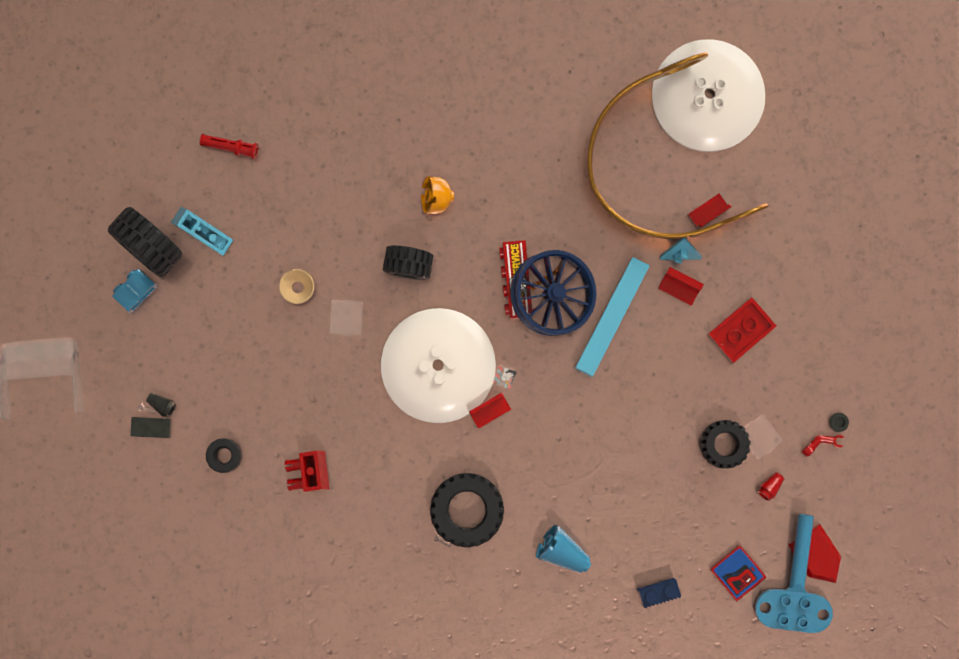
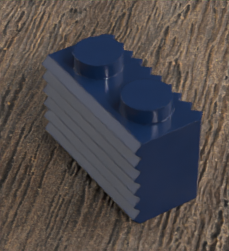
[637,578,681,609]

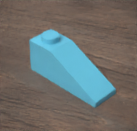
[171,207,233,256]

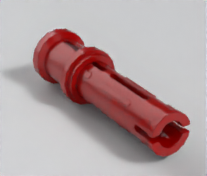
[199,134,259,160]

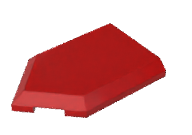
[788,524,841,583]

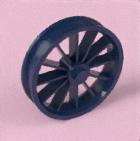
[510,250,597,336]

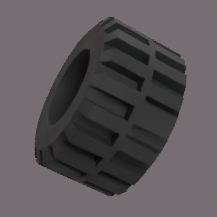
[382,245,434,280]
[700,420,751,469]

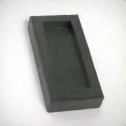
[130,417,171,438]

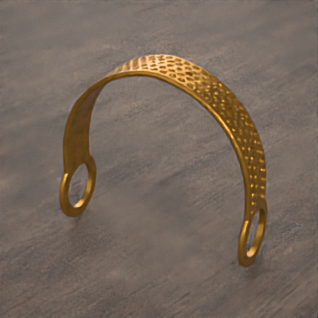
[587,52,769,239]

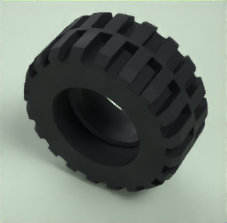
[108,207,182,277]
[430,473,504,548]

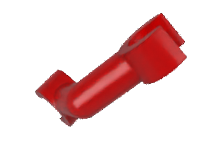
[801,435,844,457]

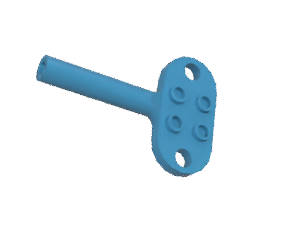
[755,514,833,633]

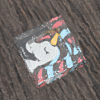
[493,365,517,390]

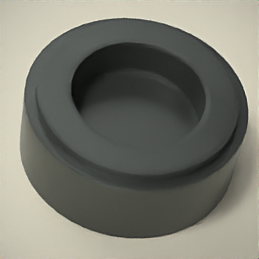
[829,413,849,432]

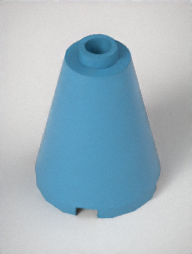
[536,525,591,573]

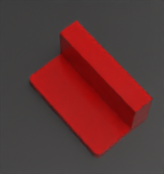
[687,193,732,230]
[658,267,704,306]
[469,393,511,429]

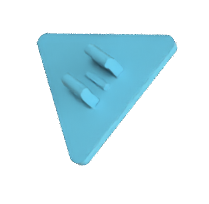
[660,238,702,264]

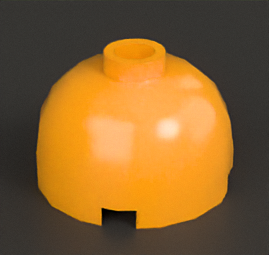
[421,176,454,214]

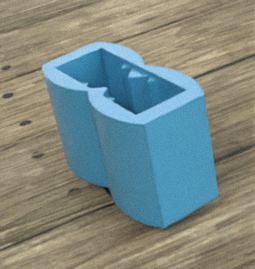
[112,268,157,313]

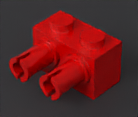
[284,450,330,492]

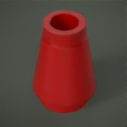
[758,472,785,501]

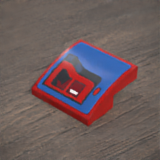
[711,546,767,602]

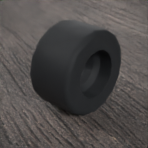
[206,438,242,473]

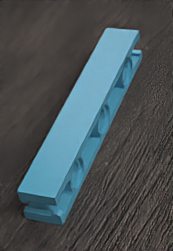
[575,257,650,377]

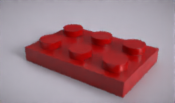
[708,297,777,364]

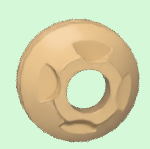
[279,269,315,304]

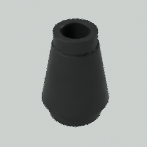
[146,392,176,417]

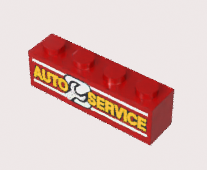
[499,240,533,320]

